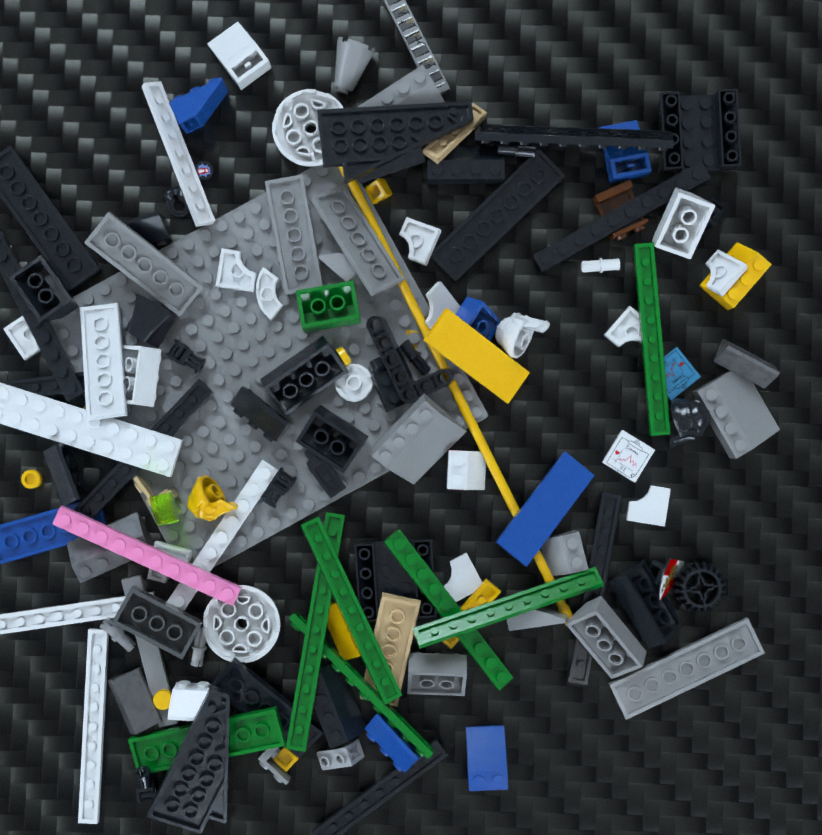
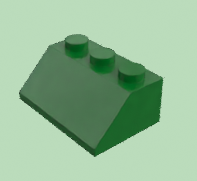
[296,280,361,333]

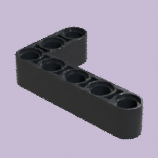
[366,316,454,403]

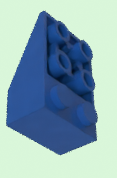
[169,77,229,134]
[599,120,652,183]

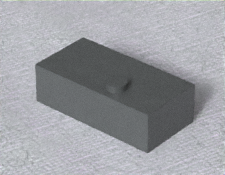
[112,585,203,659]

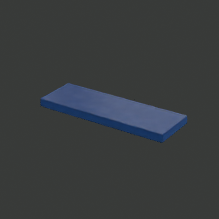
[496,451,595,567]
[0,501,108,564]

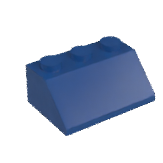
[455,297,501,341]
[365,713,421,773]

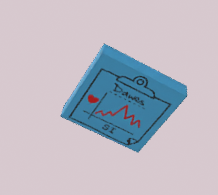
[664,347,701,401]

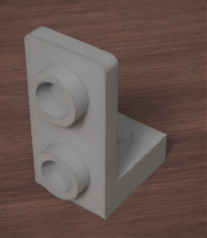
[317,738,365,770]
[258,747,291,785]

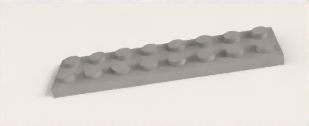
[608,617,765,720]

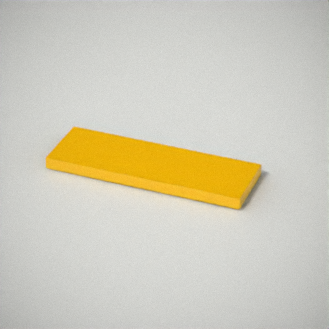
[423,308,530,404]

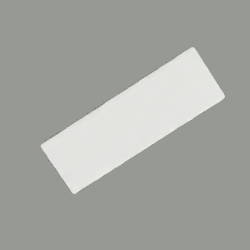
[80,303,127,421]

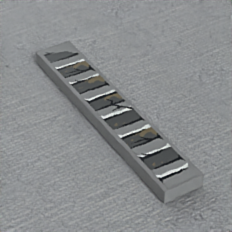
[383,0,450,95]

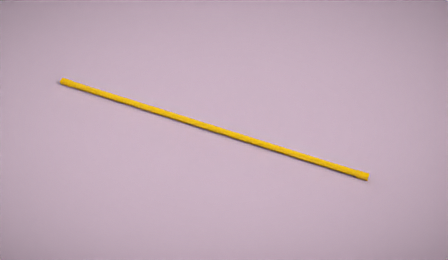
[338,167,573,626]

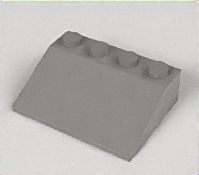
[358,65,445,107]
[692,370,780,459]
[371,394,467,484]

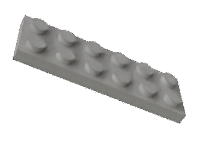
[265,174,323,295]
[311,184,404,296]
[84,212,204,317]

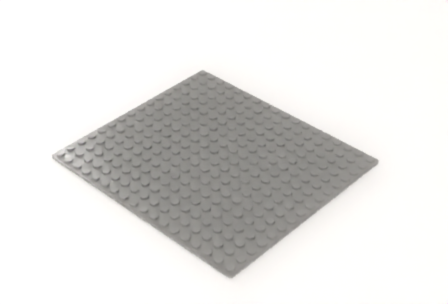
[49,165,488,568]

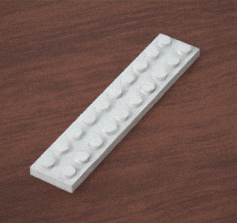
[0,383,183,477]

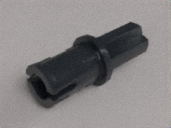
[497,142,536,158]
[399,339,431,375]

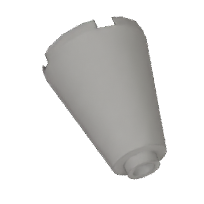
[334,37,375,94]

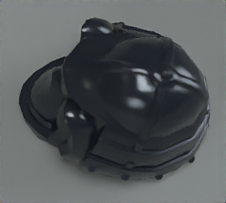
[670,398,710,449]

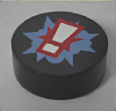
[195,161,214,181]

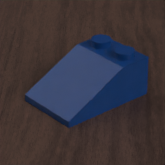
[466,725,508,791]

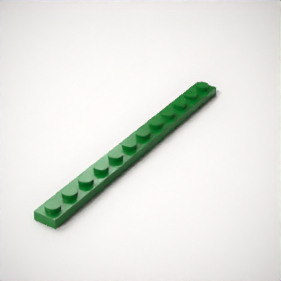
[286,512,345,752]

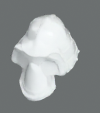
[495,312,550,358]

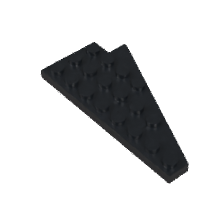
[317,101,474,184]
[147,685,230,834]

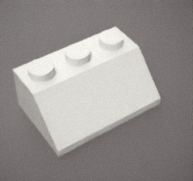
[652,187,715,259]
[123,345,161,407]

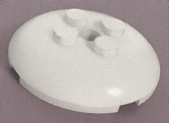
[272,89,343,167]
[203,585,280,663]

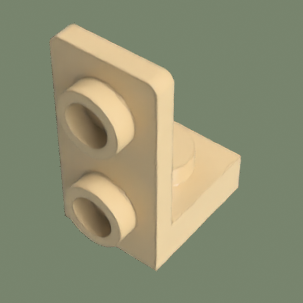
[133,476,178,510]

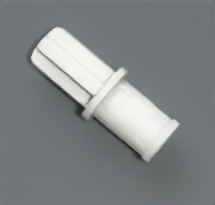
[581,258,620,273]
[190,627,207,667]

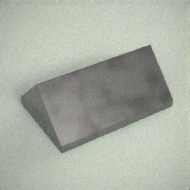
[714,339,780,389]
[107,667,163,735]

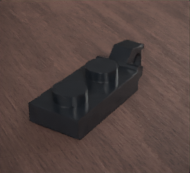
[369,357,405,412]
[304,450,346,498]

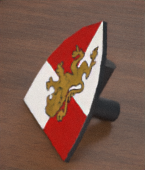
[651,558,685,601]

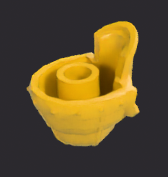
[187,475,239,521]

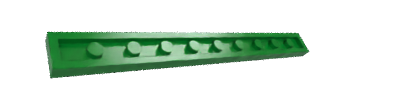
[633,242,671,436]
[300,517,402,705]
[383,529,513,691]
[413,567,603,649]
[289,612,435,759]

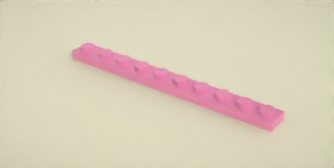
[52,505,241,606]

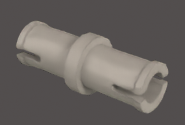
[100,617,137,652]

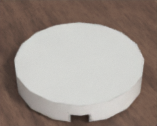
[335,364,373,402]

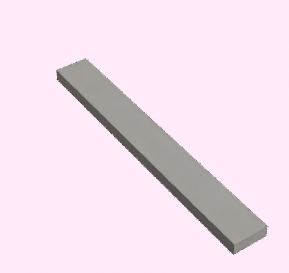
[121,575,179,728]

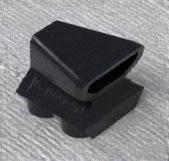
[125,294,177,348]

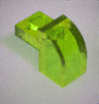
[149,492,181,526]

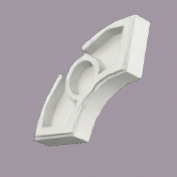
[256,267,283,321]

